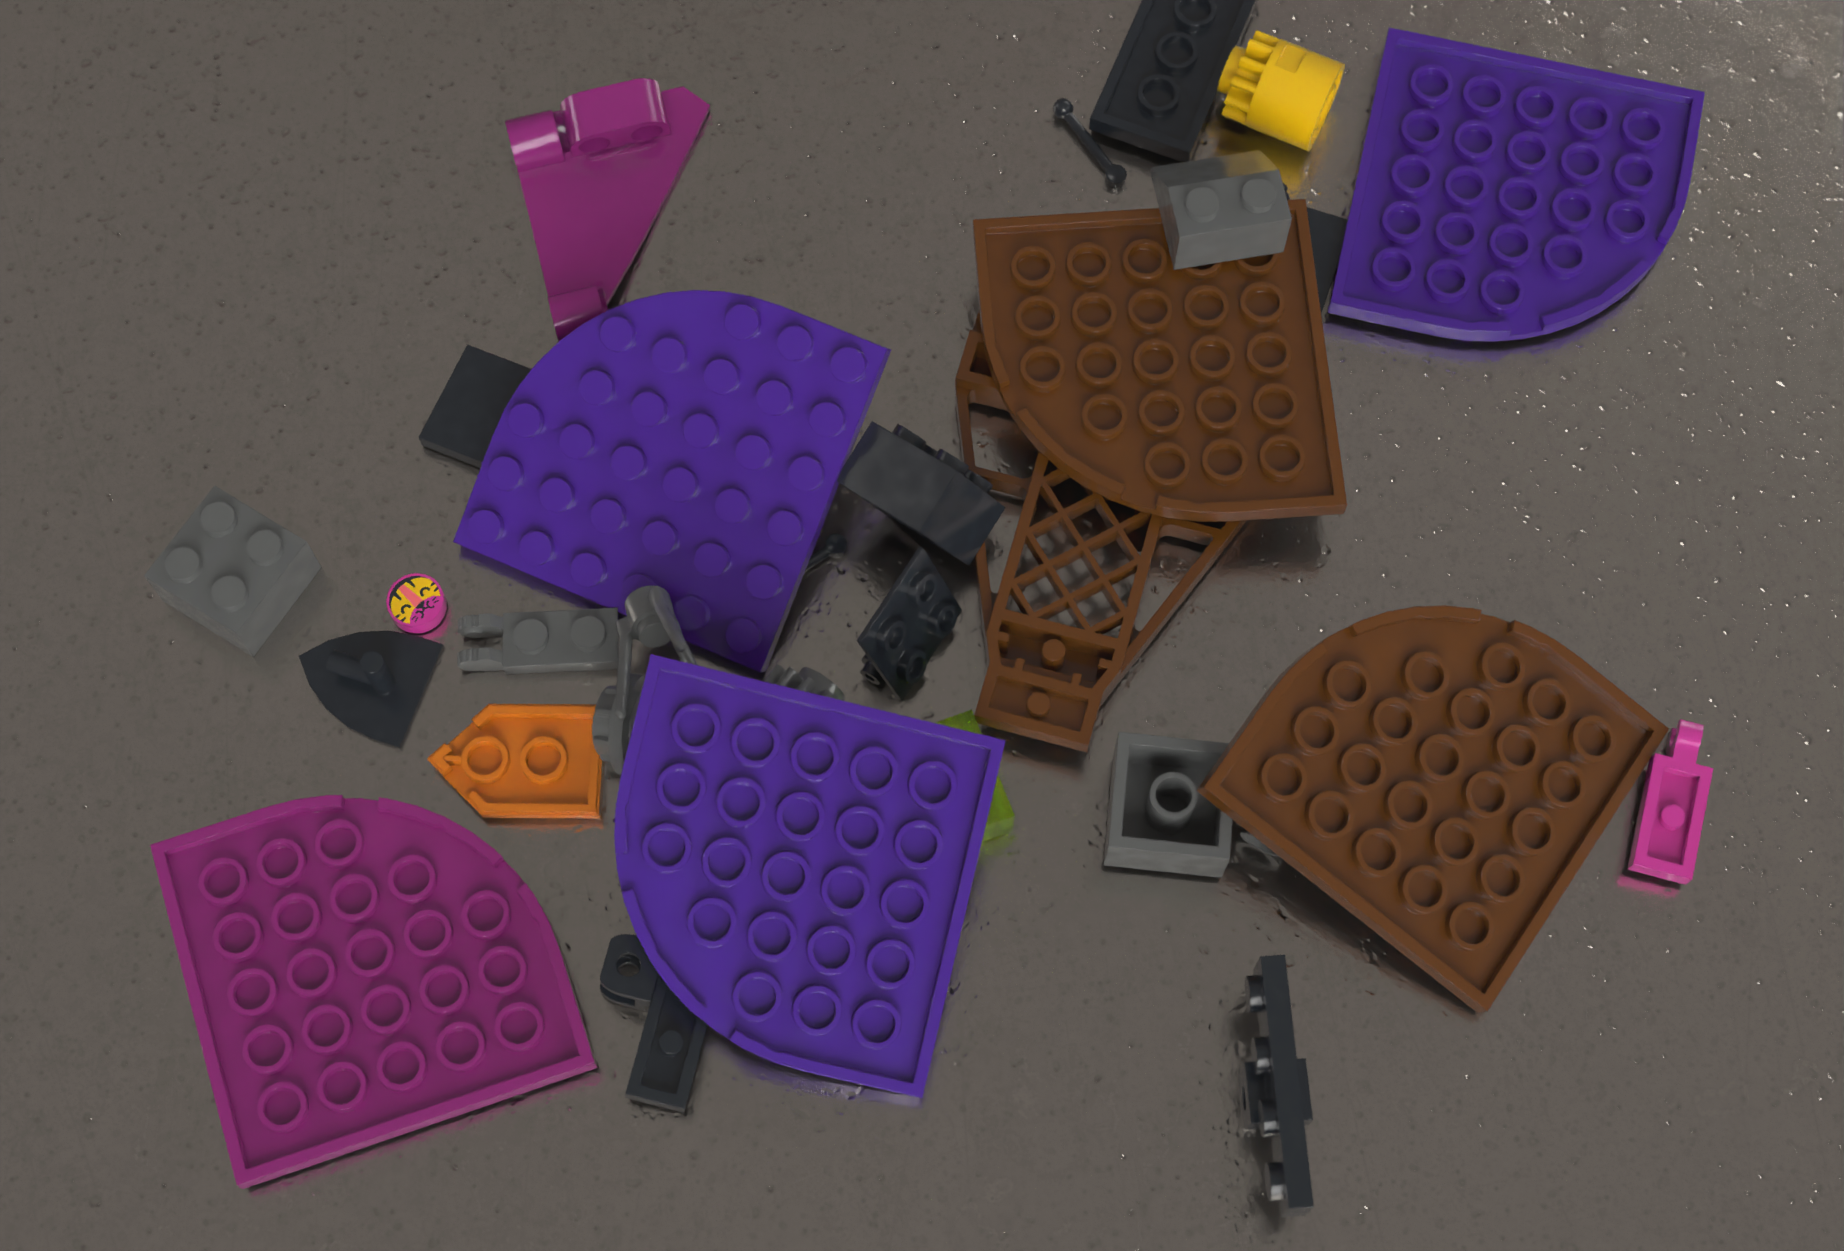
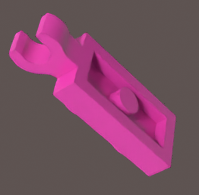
[1627,719,1713,885]

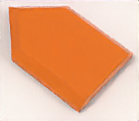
[427,704,605,819]

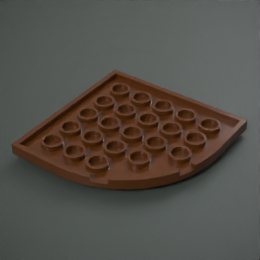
[973,199,1347,522]
[1196,605,1669,1013]

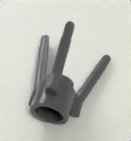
[615,586,698,719]

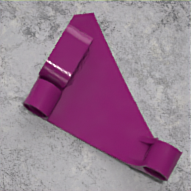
[505,78,710,342]

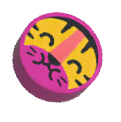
[386,573,447,634]

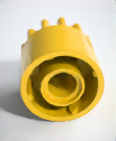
[1217,30,1345,151]

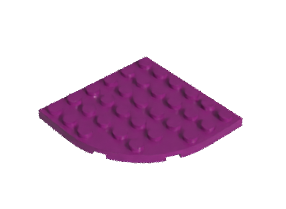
[150,795,598,1189]

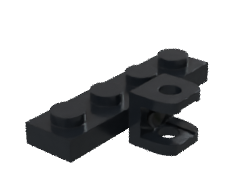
[600,934,708,1113]
[1239,955,1314,1217]

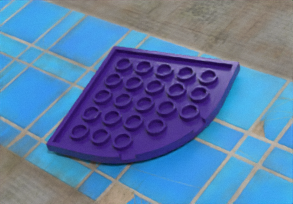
[1327,27,1705,342]
[453,290,891,673]
[614,654,1006,1098]

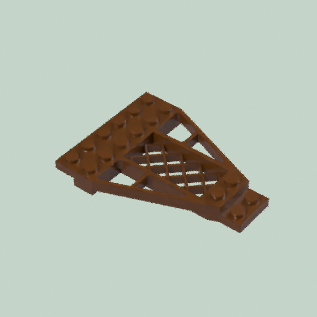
[955,310,1247,753]

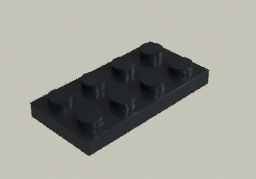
[1089,0,1258,162]

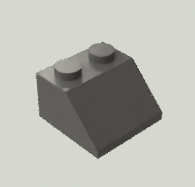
[1151,150,1292,270]

